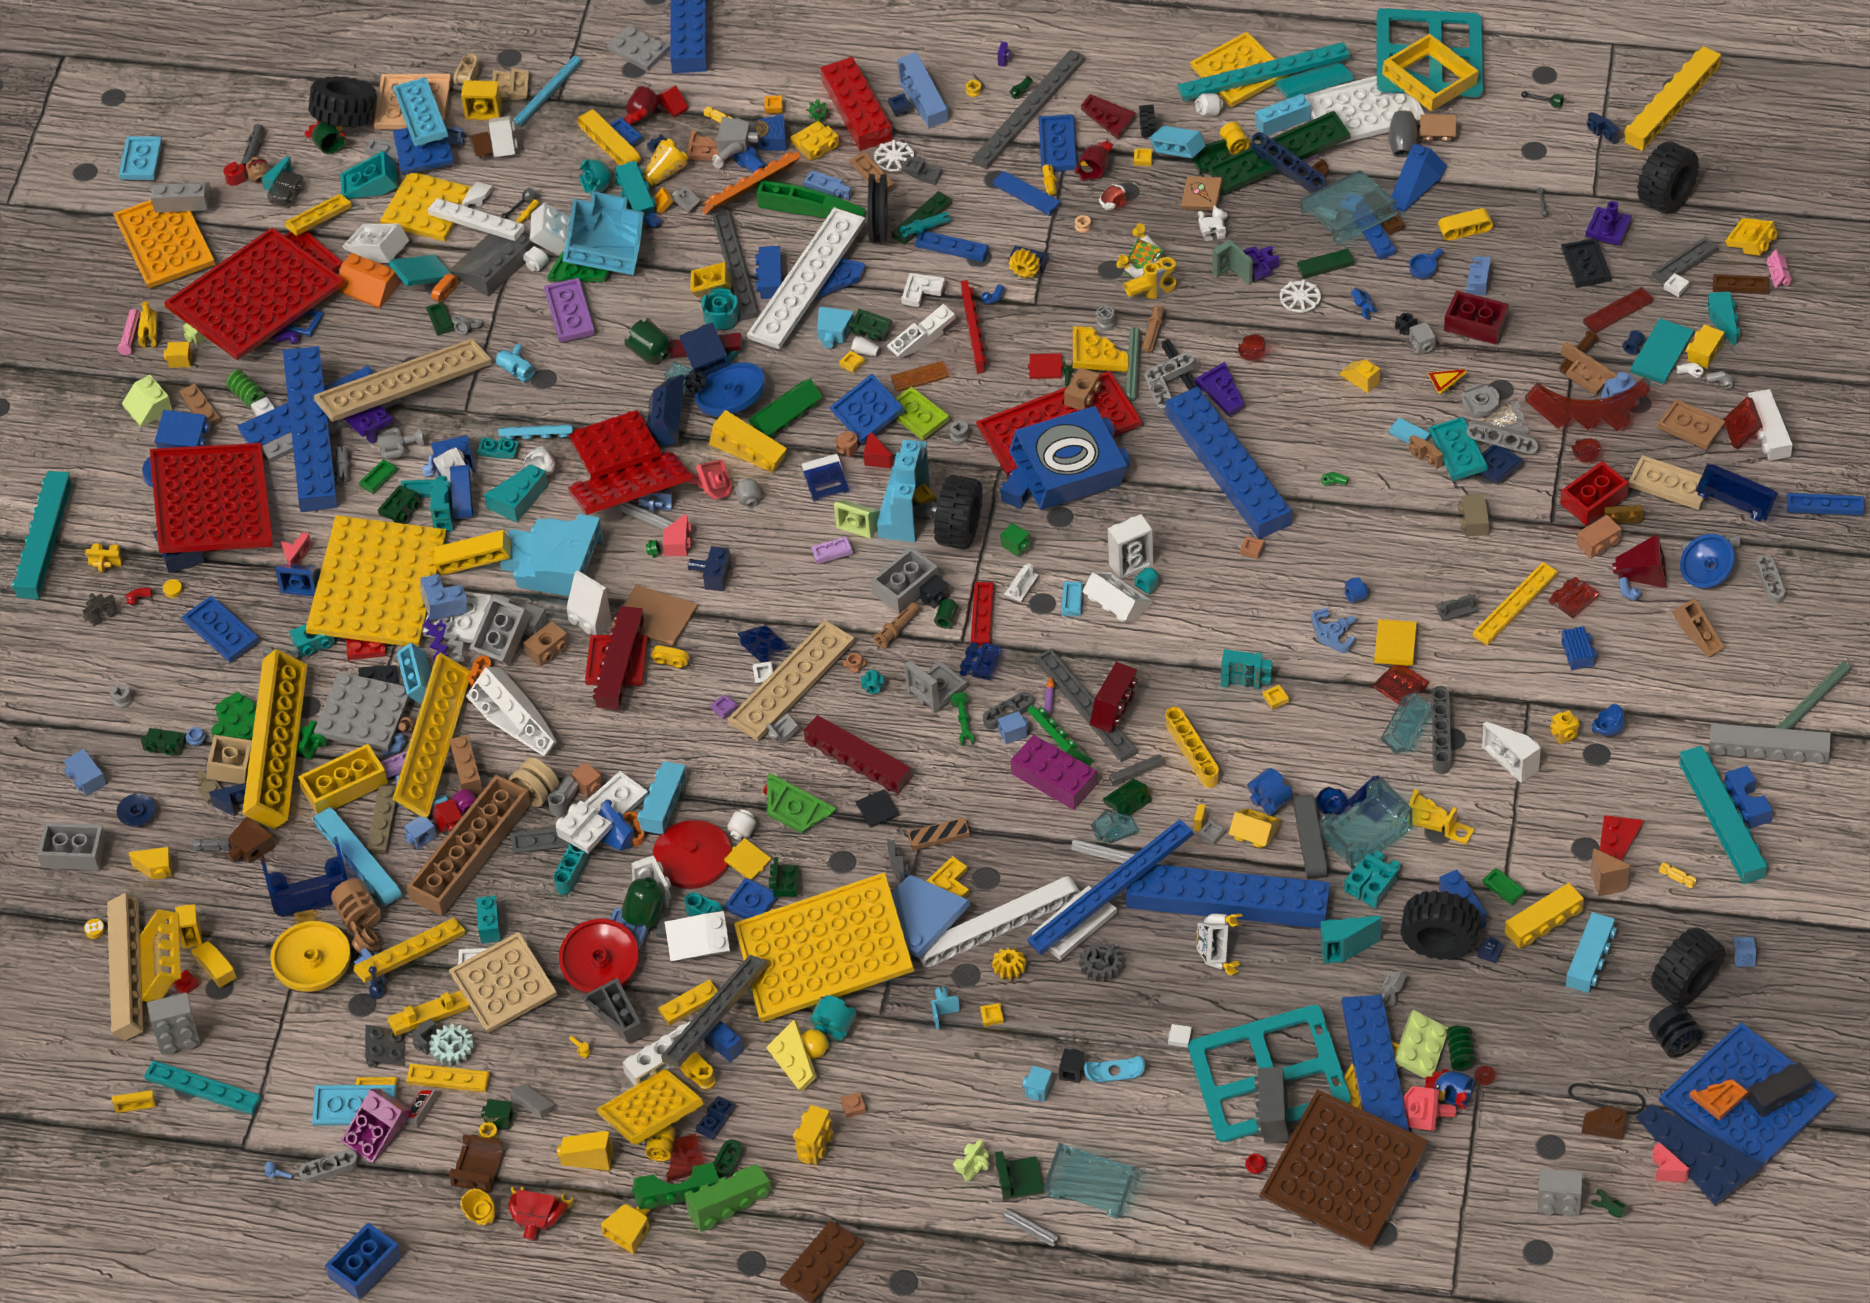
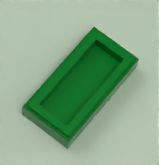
[359,459,398,495]
[1482,868,1526,906]

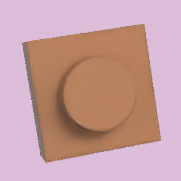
[1240,536,1264,559]
[840,1092,866,1118]

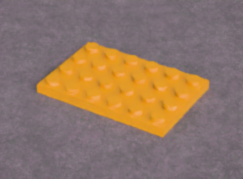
[113,200,215,289]

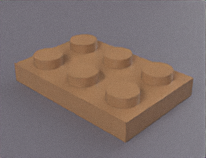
[1657,399,1725,450]

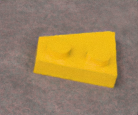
[1404,789,1447,832]

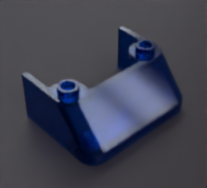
[1695,462,1778,522]
[260,837,348,917]

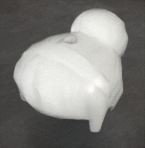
[524,446,555,476]

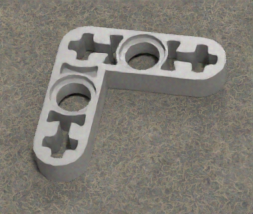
[1145,352,1197,413]

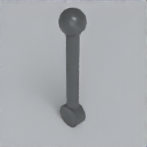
[1537,188,1548,217]

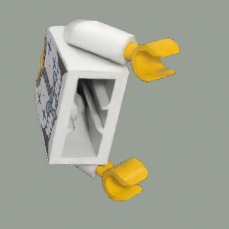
[1196,913,1243,975]

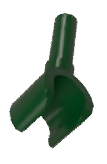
[1063,361,1074,386]

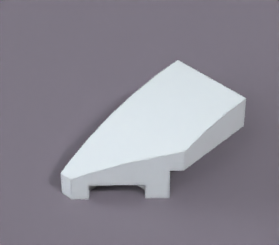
[462,182,493,207]

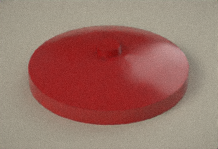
[653,820,732,889]
[559,918,639,994]

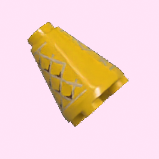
[642,138,689,187]

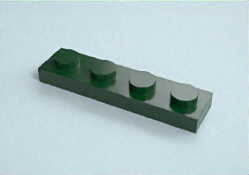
[891,191,952,245]

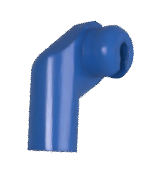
[981,285,1005,304]

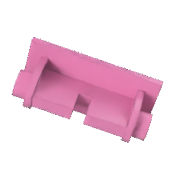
[1767,249,1792,288]

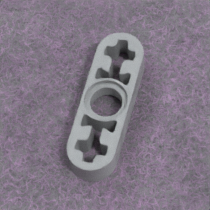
[1756,555,1785,604]
[299,1150,358,1184]

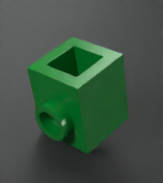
[1000,523,1031,557]

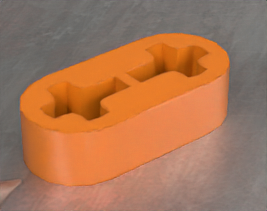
[431,273,458,303]
[468,656,492,688]
[623,811,645,846]

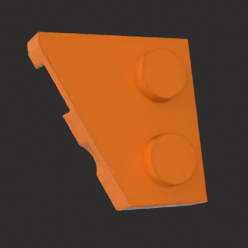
[1690,1079,1748,1121]

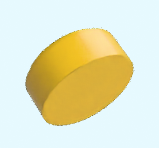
[163,579,183,598]

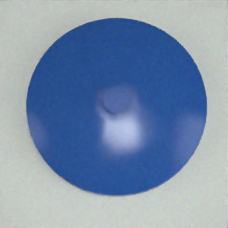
[695,362,766,416]

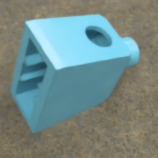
[817,307,854,348]

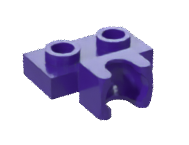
[1242,246,1280,281]

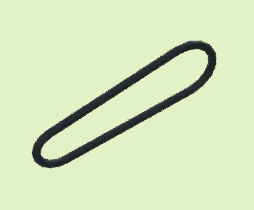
[1568,1083,1645,1114]

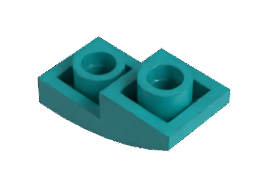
[477,436,519,459]

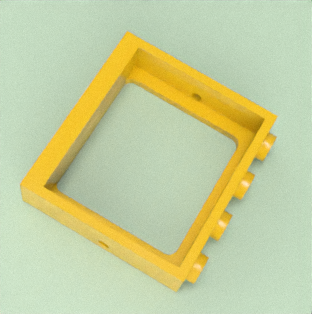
[1382,34,1479,112]

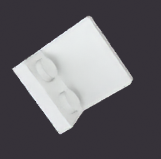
[631,855,671,908]

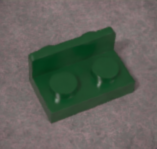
[1192,139,1231,175]
[378,485,421,524]
[141,728,186,756]
[1103,778,1152,821]
[769,857,799,897]

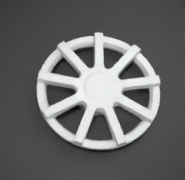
[874,140,914,172]
[1280,280,1321,313]

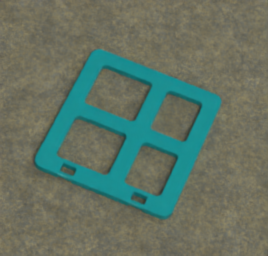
[1376,8,1483,97]
[1188,1005,1351,1143]

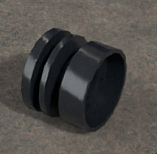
[1648,1003,1703,1058]

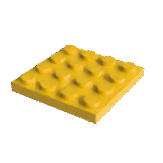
[1190,32,1288,107]
[380,173,471,242]
[597,1068,704,1146]

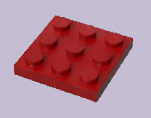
[585,635,648,686]

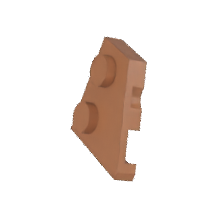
[687,130,719,161]

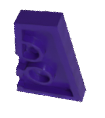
[1196,362,1244,416]

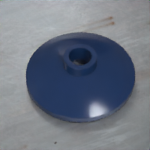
[116,794,156,826]

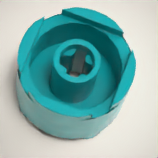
[701,288,739,330]
[810,995,857,1041]

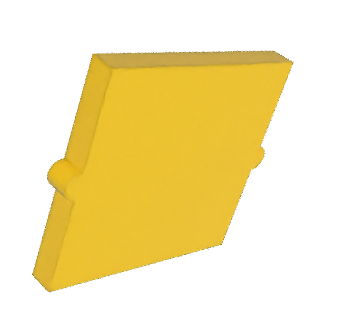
[724,838,771,880]

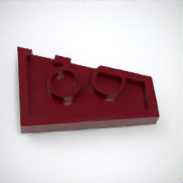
[1081,94,1136,139]

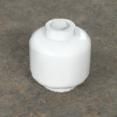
[1195,93,1223,117]
[727,809,756,840]

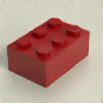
[1560,461,1629,526]

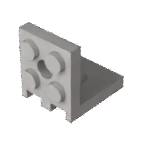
[905,660,967,713]

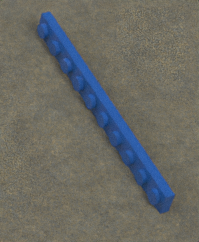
[1027,819,1194,955]

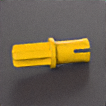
[1042,164,1057,196]

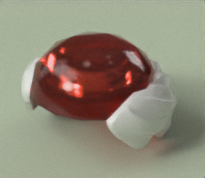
[1099,184,1126,210]

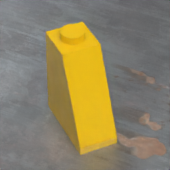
[557,1131,613,1170]

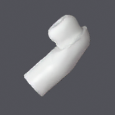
[1676,363,1704,378]

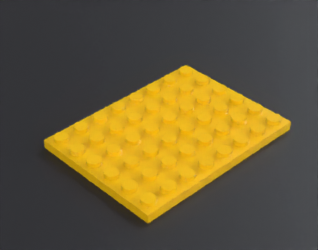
[306,515,446,647]
[734,872,914,1023]

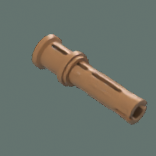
[873,602,920,648]

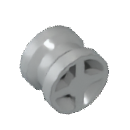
[950,420,969,444]
[110,684,132,708]

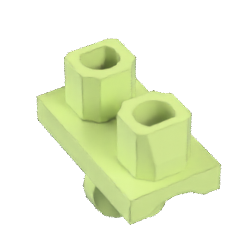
[953,1140,990,1182]

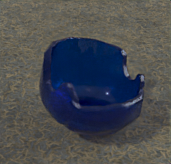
[1316,786,1348,817]

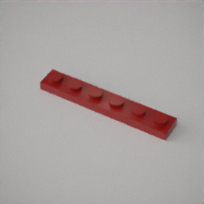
[961,280,987,374]

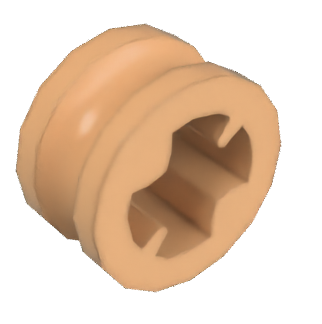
[1075,215,1091,233]

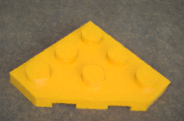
[1072,326,1128,372]

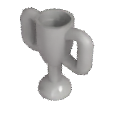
[377,427,424,459]

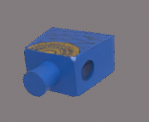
[751,114,787,151]

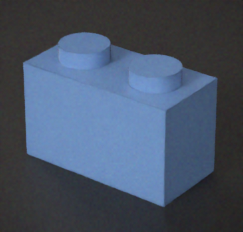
[63,749,106,796]

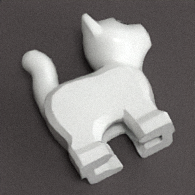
[1198,205,1227,241]

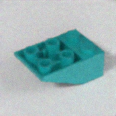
[1320,915,1381,964]

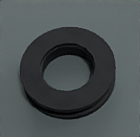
[868,174,888,243]

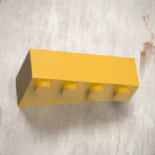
[709,410,787,473]

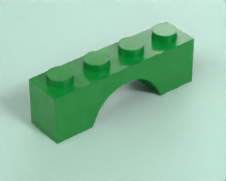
[632,1162,719,1210]

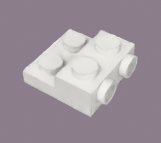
[556,800,613,853]

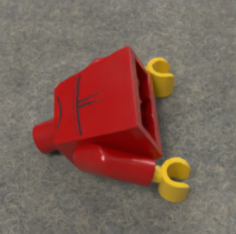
[508,1187,573,1241]

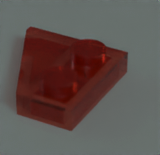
[666,1134,704,1181]

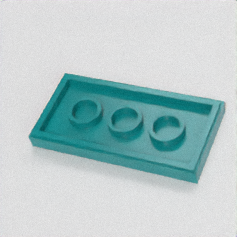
[1275,61,1353,99]
[1630,318,1694,384]
[1428,417,1488,481]

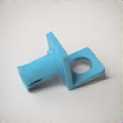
[931,986,960,1030]

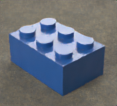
[325,1222,402,1300]

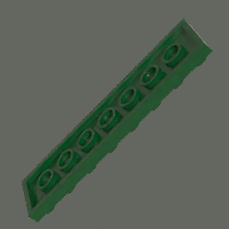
[1207,111,1351,195]

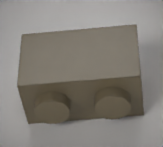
[1458,494,1489,537]

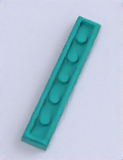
[144,1060,262,1115]

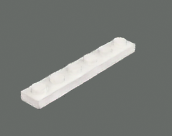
[428,198,525,241]

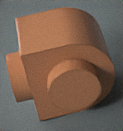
[835,431,858,458]

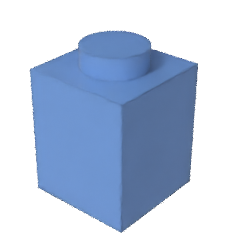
[998,711,1029,744]

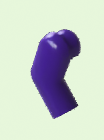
[273,331,299,344]

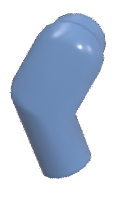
[1619,577,1641,600]
[382,733,406,756]

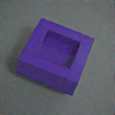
[997,41,1011,67]

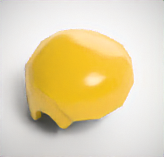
[801,1029,830,1059]

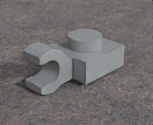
[1380,970,1407,1007]

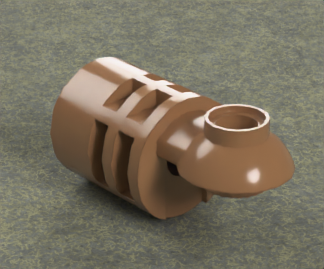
[331,878,381,953]

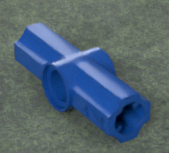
[732,145,767,174]

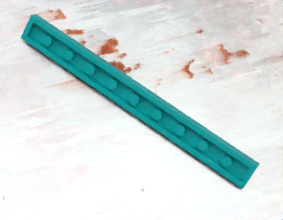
[1177,42,1350,101]

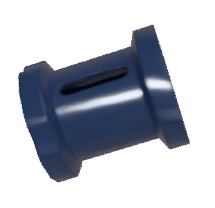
[1622,330,1645,355]

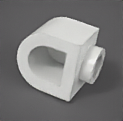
[523,246,549,272]

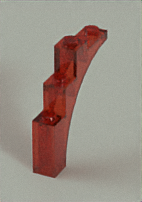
[1525,377,1650,431]

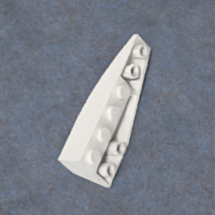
[466,667,556,756]

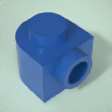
[1344,577,1369,604]

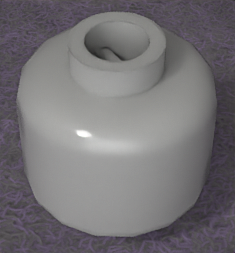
[735,478,762,507]

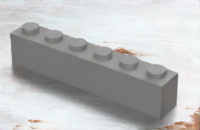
[1709,723,1831,763]

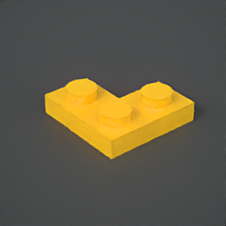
[926,856,969,898]

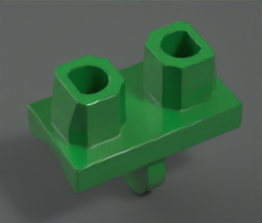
[296,721,327,760]

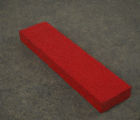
[970,582,994,646]

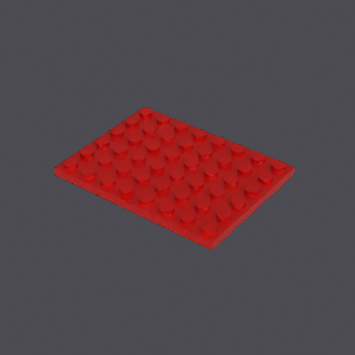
[164,227,345,361]
[150,443,273,553]

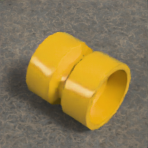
[1220,122,1250,155]
[645,1125,676,1162]

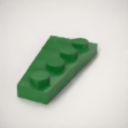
[1027,705,1094,766]

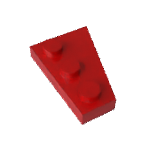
[1599,815,1644,861]

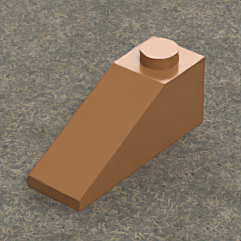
[1672,598,1725,657]

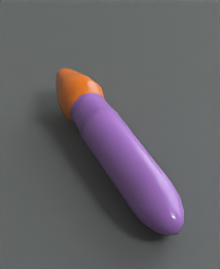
[1044,678,1055,717]

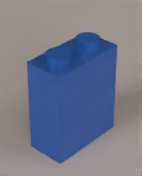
[154,410,211,448]

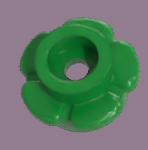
[646,540,661,558]

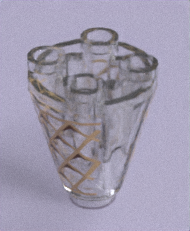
[1475,399,1530,439]

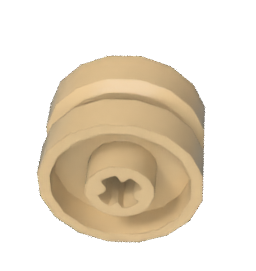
[509,757,559,807]

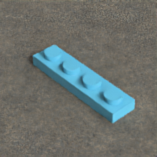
[498,424,574,439]

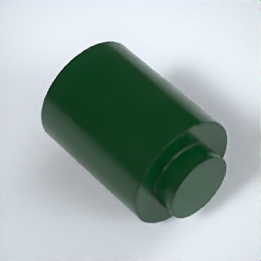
[934,599,959,629]

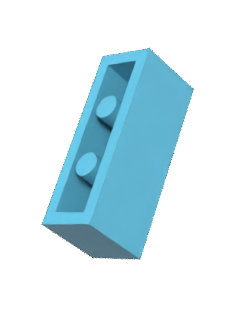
[1255,93,1311,136]
[1150,126,1206,158]
[397,643,431,704]

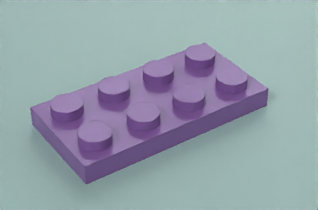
[544,278,595,343]

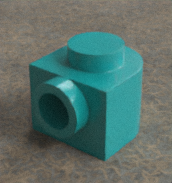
[1134,567,1159,594]

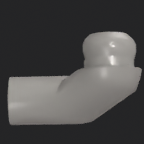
[1706,371,1734,389]

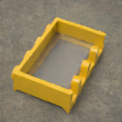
[140,909,181,1002]

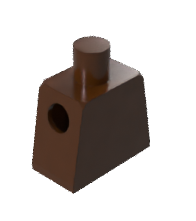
[226,817,276,863]

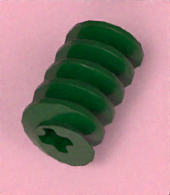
[1446,1025,1476,1071]

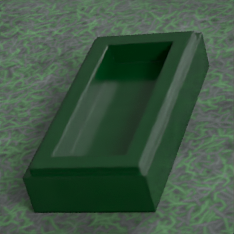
[426,302,454,336]

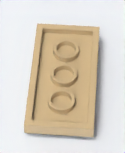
[1628,455,1713,510]

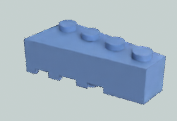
[898,52,949,128]

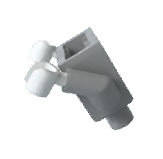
[712,117,760,169]

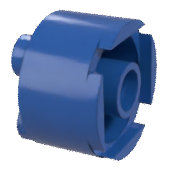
[1247,768,1293,815]

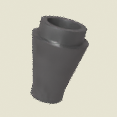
[913,501,937,519]

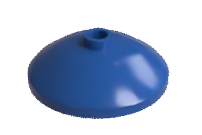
[1680,534,1735,589]

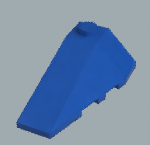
[1389,144,1447,212]

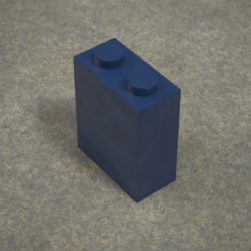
[679,322,731,376]

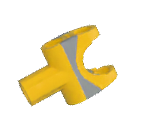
[1124,257,1176,299]

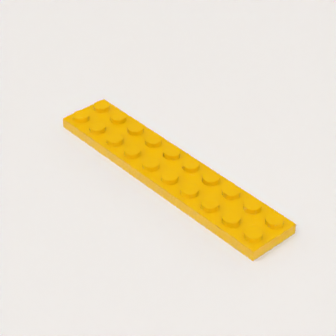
[393,653,470,817]

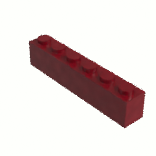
[593,606,645,710]
[803,715,912,794]

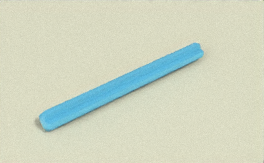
[514,55,581,126]

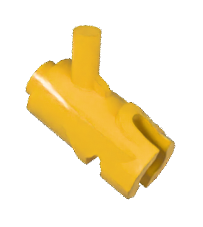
[138,301,158,348]

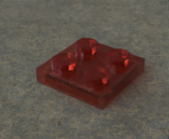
[1723,396,1763,449]

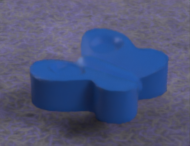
[643,212,663,228]

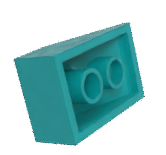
[340,150,397,199]

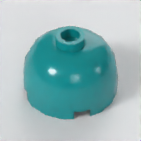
[579,159,612,195]

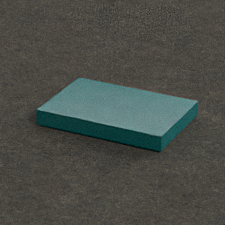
[389,254,452,286]

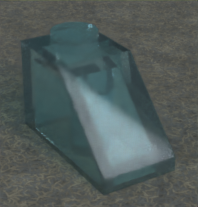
[1091,810,1139,843]

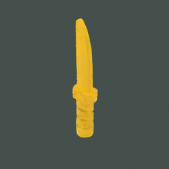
[515,199,539,224]

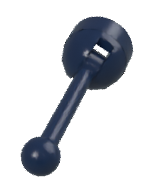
[369,966,385,999]

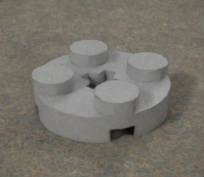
[1462,384,1499,418]

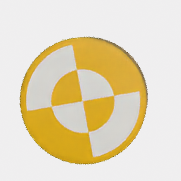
[84,919,105,939]

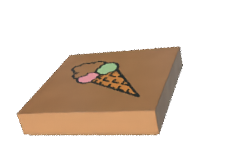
[1181,176,1223,211]

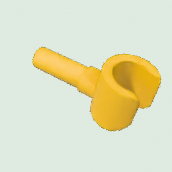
[569,1036,591,1058]

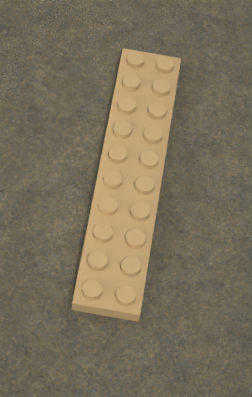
[314,338,491,422]

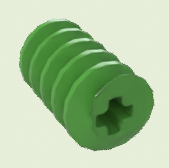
[226,369,265,407]

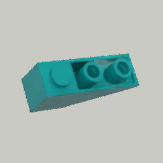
[1707,292,1740,346]

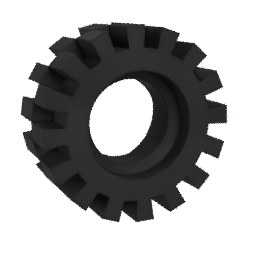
[1139,104,1156,137]

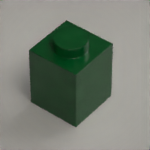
[481,1099,514,1130]

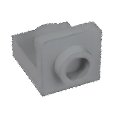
[671,185,701,213]

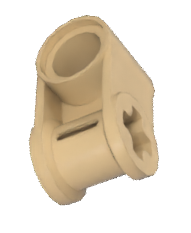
[453,54,480,85]

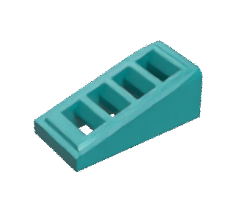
[262,156,293,193]

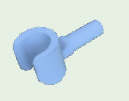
[422,455,434,477]

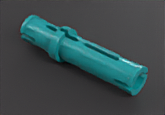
[900,211,951,237]

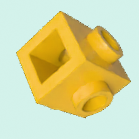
[1550,710,1580,744]

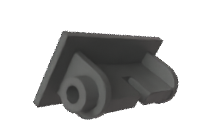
[1436,594,1478,621]

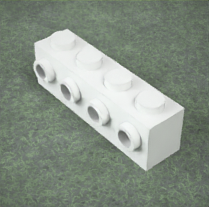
[1745,389,1792,461]

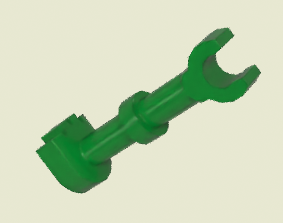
[950,692,974,746]

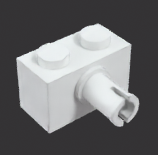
[489,116,518,157]

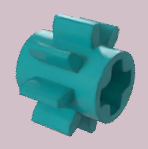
[861,670,884,694]

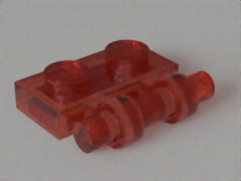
[1548,577,1599,619]

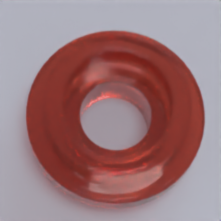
[1475,1066,1495,1086]

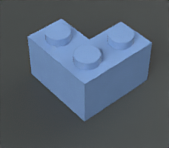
[420,574,467,620]

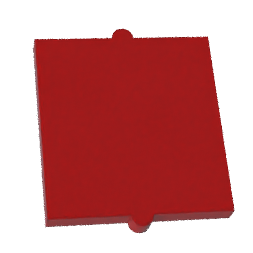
[1028,353,1063,379]

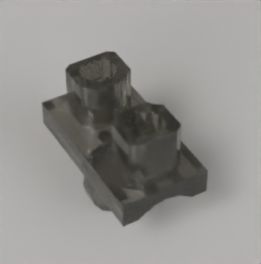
[82,593,117,626]

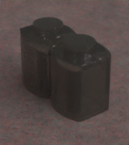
[268,170,305,208]

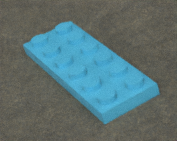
[393,77,448,146]

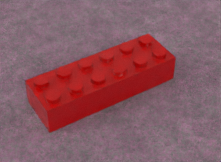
[820,57,892,151]

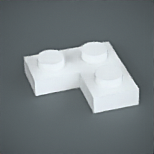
[901,273,945,307]

